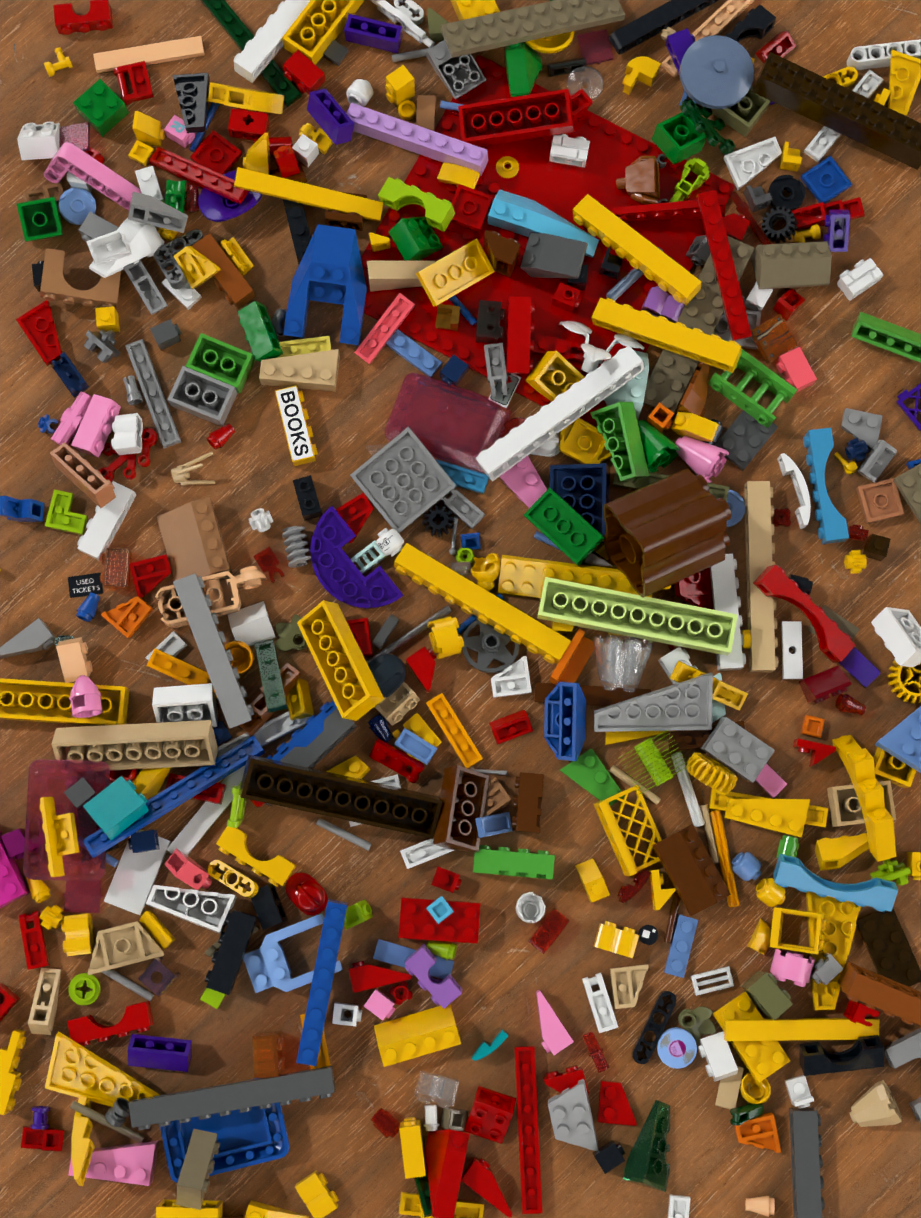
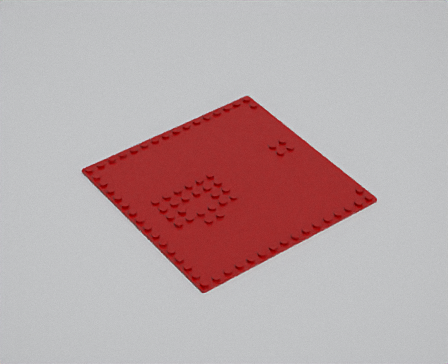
[361,55,735,428]

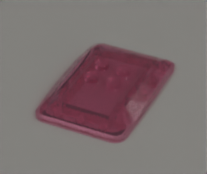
[385,373,511,473]
[23,759,110,881]

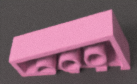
[68,1140,159,1186]

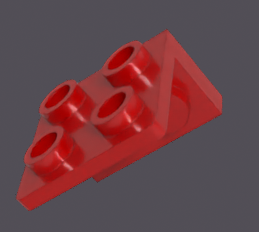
[464,1086,516,1144]

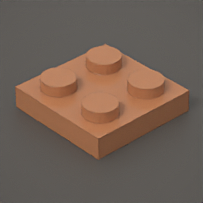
[856,478,904,524]

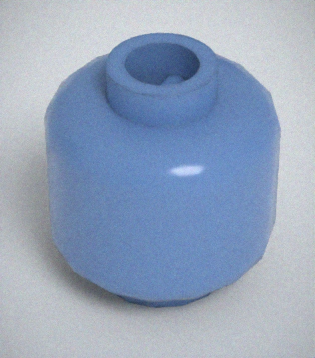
[732,852,761,881]

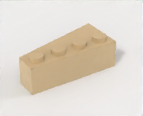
[259,349,340,392]

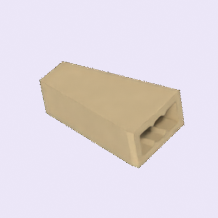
[367,261,435,292]

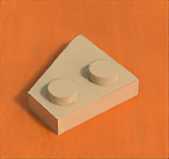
[610,964,649,1009]

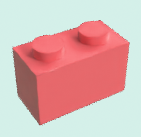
[776,347,817,393]

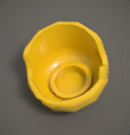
[740,1073,771,1104]

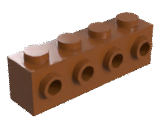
[192,233,256,309]

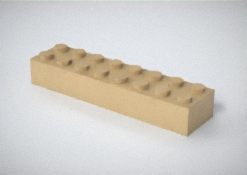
[51,720,218,773]

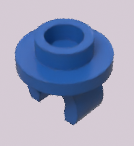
[38,414,58,434]

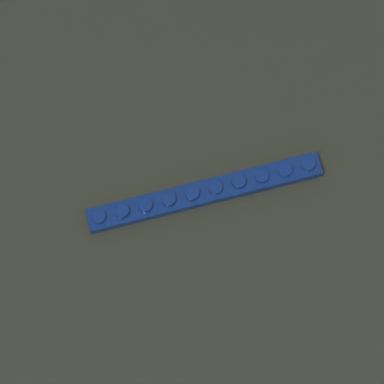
[82,736,265,858]

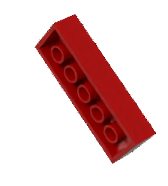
[458,89,575,147]

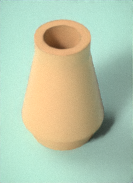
[745,1196,775,1217]

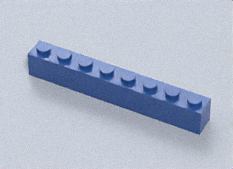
[296,899,348,1066]

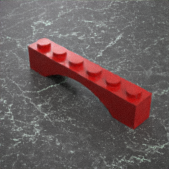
[753,565,855,663]

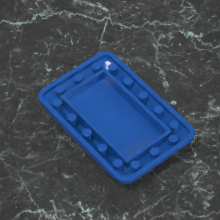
[160,1076,290,1183]

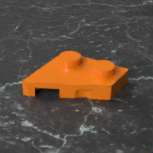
[101,596,154,638]
[734,1112,781,1153]

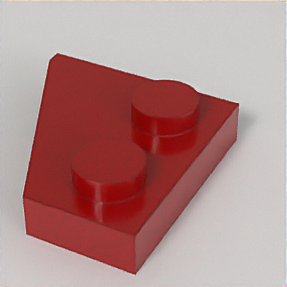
[597,1080,637,1126]

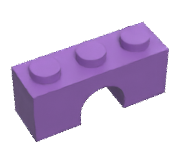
[405,944,463,1009]

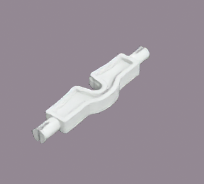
[370,0,435,48]

